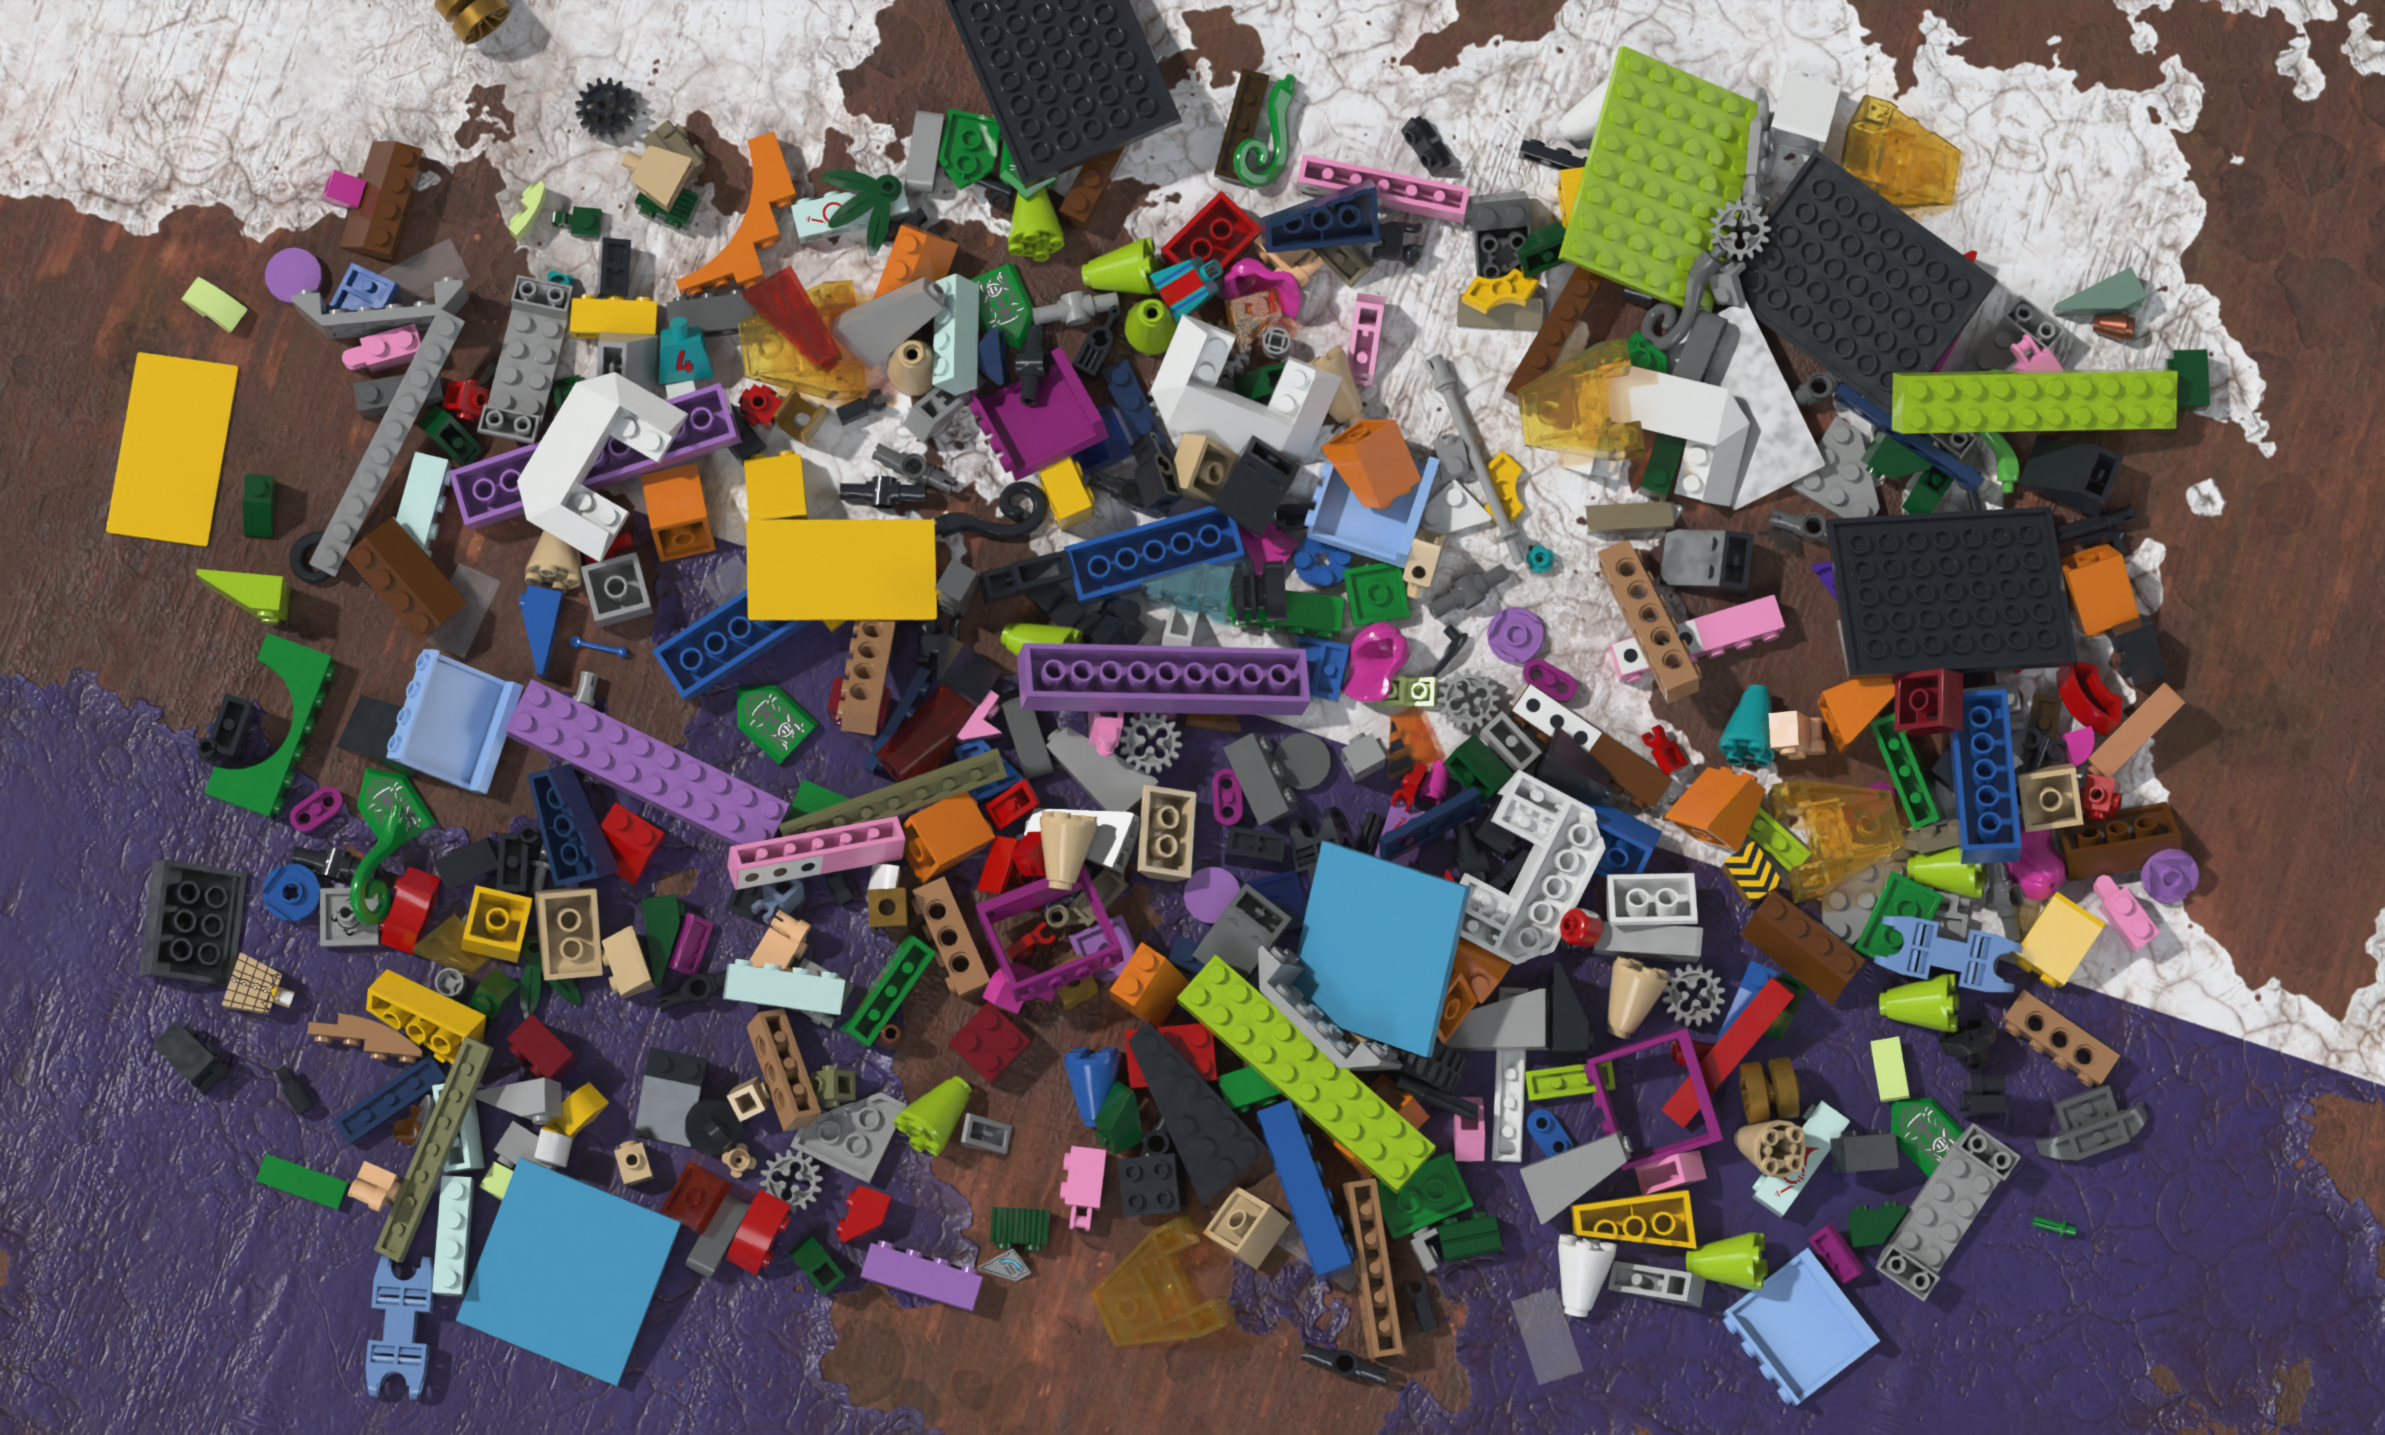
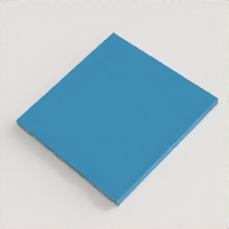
[1291,841,1471,1057]
[456,1157,682,1386]

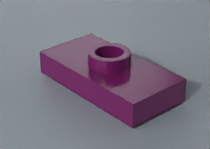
[668,913,714,977]
[1808,1222,1866,1287]

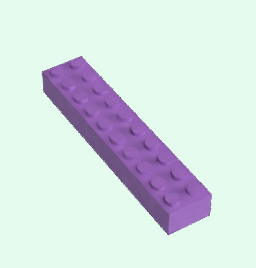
[449,383,742,531]
[1017,643,1310,715]
[505,679,791,846]

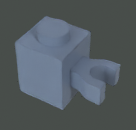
[751,879,805,925]

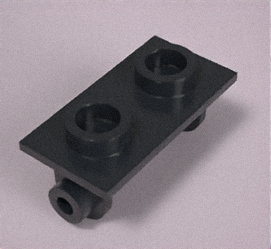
[1401,116,1452,176]
[1276,503,1317,533]

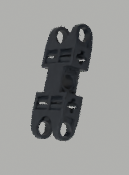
[1290,806,1355,914]

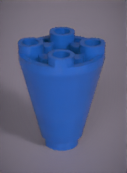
[1064,1047,1121,1127]

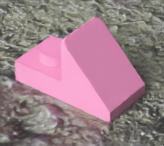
[957,690,1003,744]

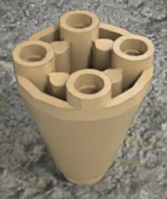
[887,340,936,396]
[1308,344,1365,428]
[525,530,583,595]
[1039,811,1098,890]
[1607,956,1670,1039]
[1734,1120,1806,1178]

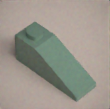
[2052,267,2147,316]

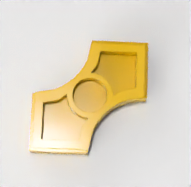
[1461,269,1539,315]
[1485,450,1524,524]

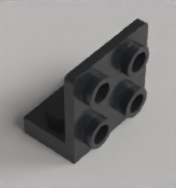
[1118,1153,1188,1217]

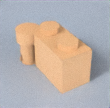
[1253,234,1324,288]
[1769,711,1826,760]
[749,909,811,972]
[348,1161,403,1212]

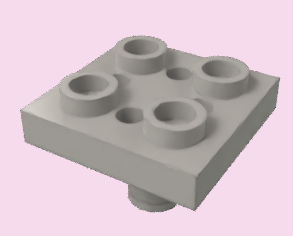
[320,888,380,947]

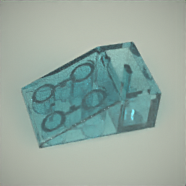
[1141,563,1233,615]

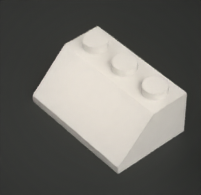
[1606,873,1698,925]

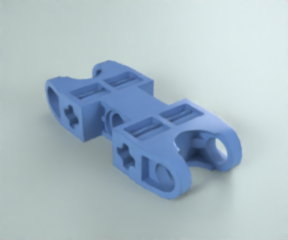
[1874,916,2023,992]
[366,1254,434,1400]

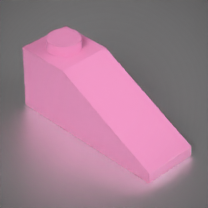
[1348,293,1386,387]

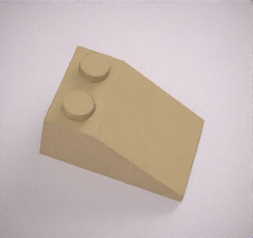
[534,886,603,980]

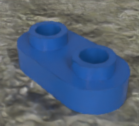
[1526,1109,1573,1158]

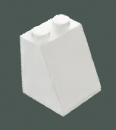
[1769,70,1841,155]

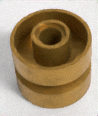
[434,0,511,45]
[1739,1057,1800,1125]

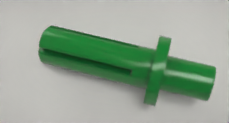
[2032,1216,2077,1237]

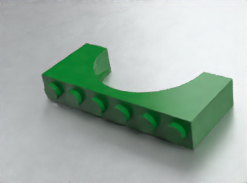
[204,633,337,821]

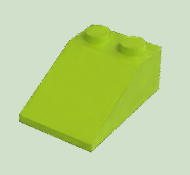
[196,569,291,625]

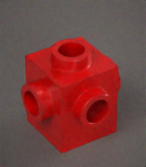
[442,379,491,422]
[738,384,783,431]
[2079,774,2122,821]

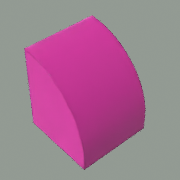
[321,170,366,208]
[2060,726,2095,769]

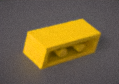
[570,295,659,339]

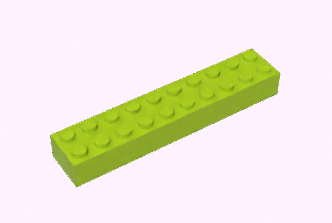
[1892,368,2178,434]
[1177,954,1436,1194]

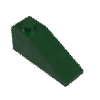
[1637,432,1686,502]
[641,894,686,988]

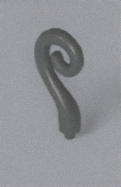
[1640,244,1725,351]

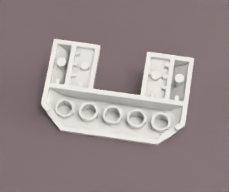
[1151,314,1342,461]
[1563,362,1750,506]
[517,372,689,563]
[1460,770,1606,965]

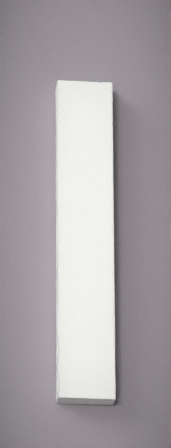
[1492,987,1528,1163]

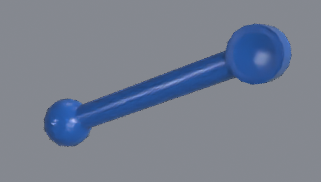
[569,636,628,658]

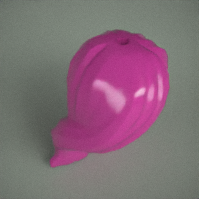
[1222,258,1302,321]
[1342,622,1411,702]
[2005,822,2065,901]

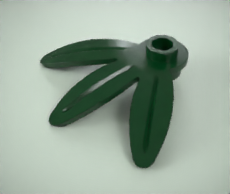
[821,170,902,256]
[520,935,603,1019]

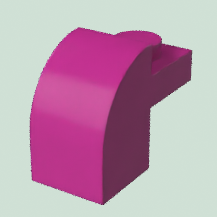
[982,963,1056,1014]

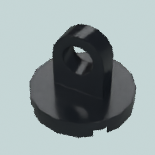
[1939,1019,1997,1073]
[684,1098,743,1156]

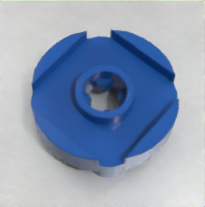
[1294,536,1351,589]
[263,864,322,923]

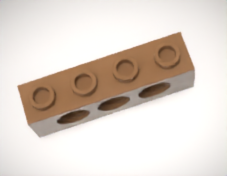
[910,877,990,999]
[2001,989,2120,1087]
[746,1008,821,1132]

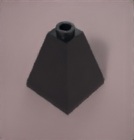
[1533,726,1614,804]

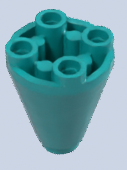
[1718,685,1775,768]

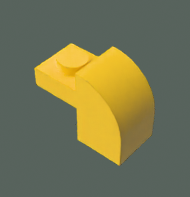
[542,1082,609,1139]

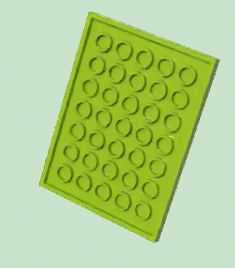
[1558,46,1758,314]

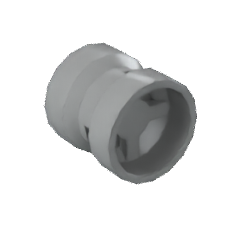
[1262,327,1291,361]
[435,968,467,1000]

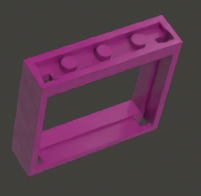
[976,863,1124,1003]
[1584,1026,1723,1171]

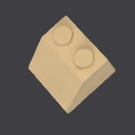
[1172,433,1237,506]
[2017,763,2083,832]
[601,926,656,999]
[1203,1186,1290,1270]

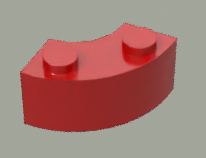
[2056,661,2122,736]
[379,867,441,955]
[726,1189,792,1276]

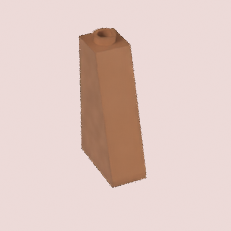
[2084,682,2185,778]

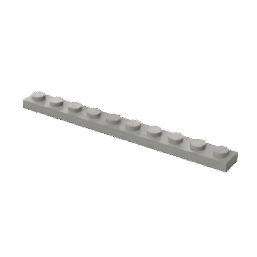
[309,308,465,577]

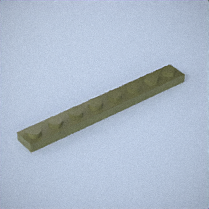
[779,748,1007,837]
[374,1036,494,1262]

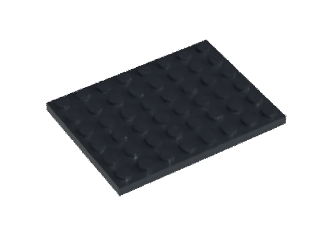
[945,0,1182,189]
[1734,149,1998,417]
[1825,506,2078,680]

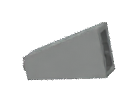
[830,276,945,370]
[1046,726,1159,812]
[1024,808,1141,874]
[1592,921,1703,964]
[1445,989,1550,1051]
[1520,1130,1633,1224]

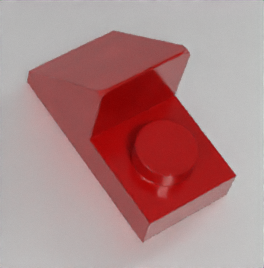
[984,778,1040,831]

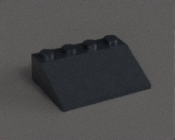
[139,859,247,987]

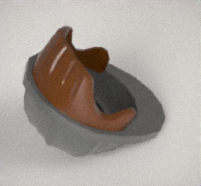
[393,1095,434,1150]

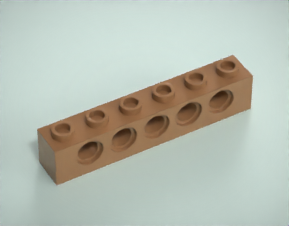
[1597,540,1702,704]
[837,620,897,735]
[1341,1178,1403,1358]

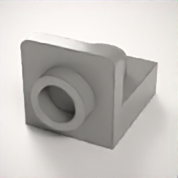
[1409,1226,1439,1274]

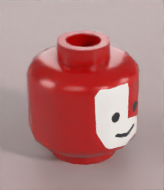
[1560,908,1603,948]

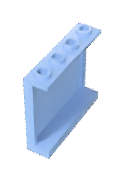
[1304,429,1440,568]
[386,649,524,794]
[1722,1248,1880,1407]

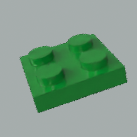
[1342,562,1410,627]

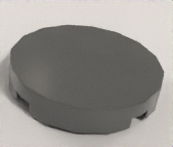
[1274,733,1331,791]

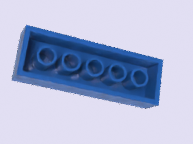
[1064,506,1245,607]
[652,589,813,703]
[1949,689,2022,864]
[1257,1100,1355,1284]

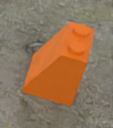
[1321,419,1421,510]
[640,463,716,562]
[2060,543,2139,637]
[1817,677,1895,754]
[1664,766,1766,852]
[901,791,995,885]
[1109,942,1190,1027]
[1436,969,1478,1044]

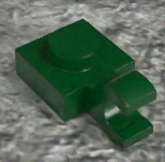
[551,206,602,239]

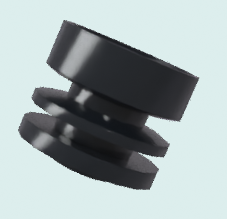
[1231,560,1287,623]

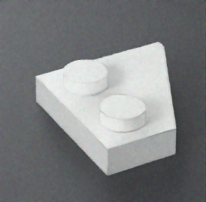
[1419,479,1492,535]

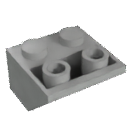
[597,332,658,392]

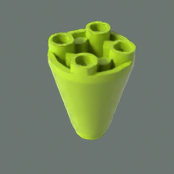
[1008,186,1064,262]
[1082,237,1163,295]
[1124,299,1179,356]
[1001,623,1082,656]
[1907,845,1987,899]
[1879,974,1960,1032]
[893,1076,972,1156]
[1686,1232,1768,1291]

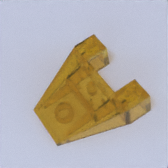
[738,280,867,400]
[1516,338,1645,461]
[1768,779,1905,903]
[1090,1216,1237,1347]

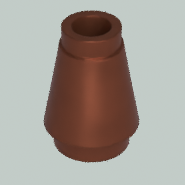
[2093,314,2136,342]
[875,1021,904,1050]

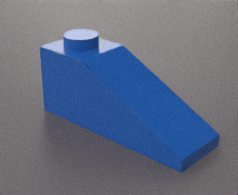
[519,585,565,680]
[1715,961,1778,1045]

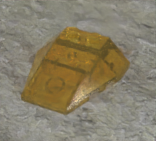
[1840,95,1961,209]

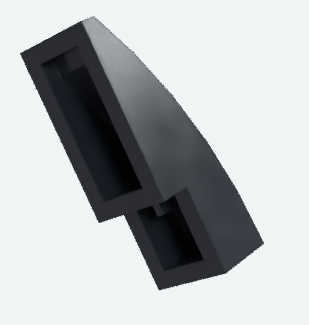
[978,550,1073,605]

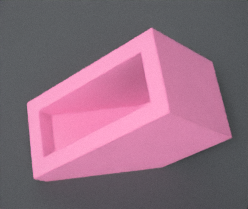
[1454,1097,1485,1162]
[1635,1150,1707,1195]

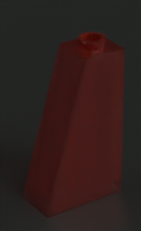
[741,265,843,372]
[875,684,974,783]

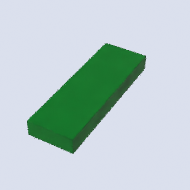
[256,1154,349,1210]

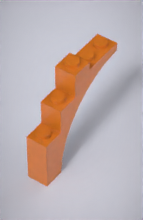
[676,131,798,298]

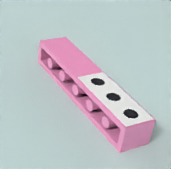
[1297,155,1470,223]
[1608,595,1785,683]
[727,816,905,890]

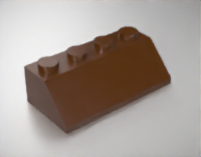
[339,141,427,263]
[344,516,469,643]
[2055,801,2182,881]
[1741,889,1868,1006]

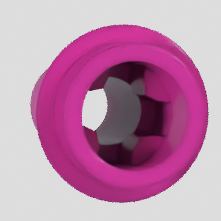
[1419,760,1449,805]

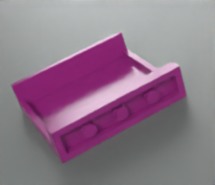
[968,347,1109,481]

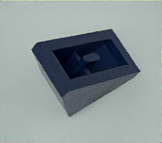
[977,326,1011,385]

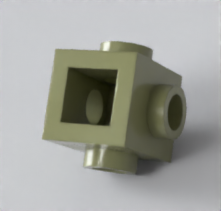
[810,1065,855,1108]

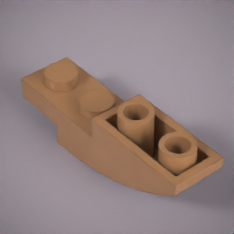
[307,1013,425,1064]

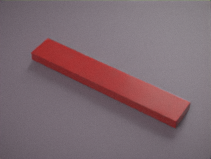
[1661,977,1795,1128]

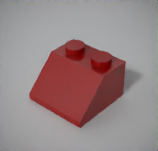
[600,802,667,886]
[977,836,1043,912]

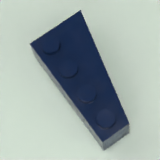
[1260,179,1380,253]
[527,763,620,886]

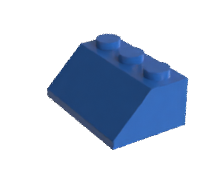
[1585,801,1662,879]

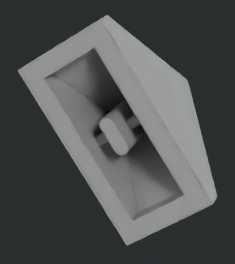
[961,1113,1012,1154]

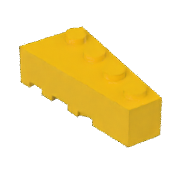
[366,969,486,1064]
[1570,1189,1697,1249]

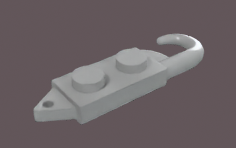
[1746,87,1771,196]

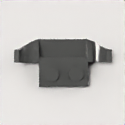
[2035,1084,2148,1161]

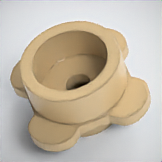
[722,1143,756,1178]

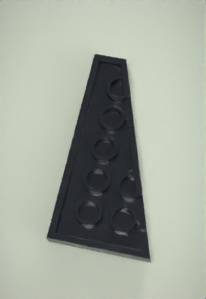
[1128,1020,1268,1206]

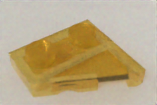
[412,914,493,976]

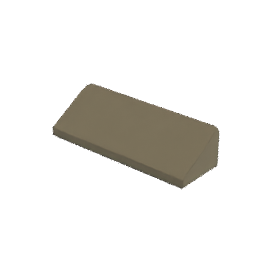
[1312,244,1374,288]
[1457,294,1544,331]
[1585,501,1674,534]

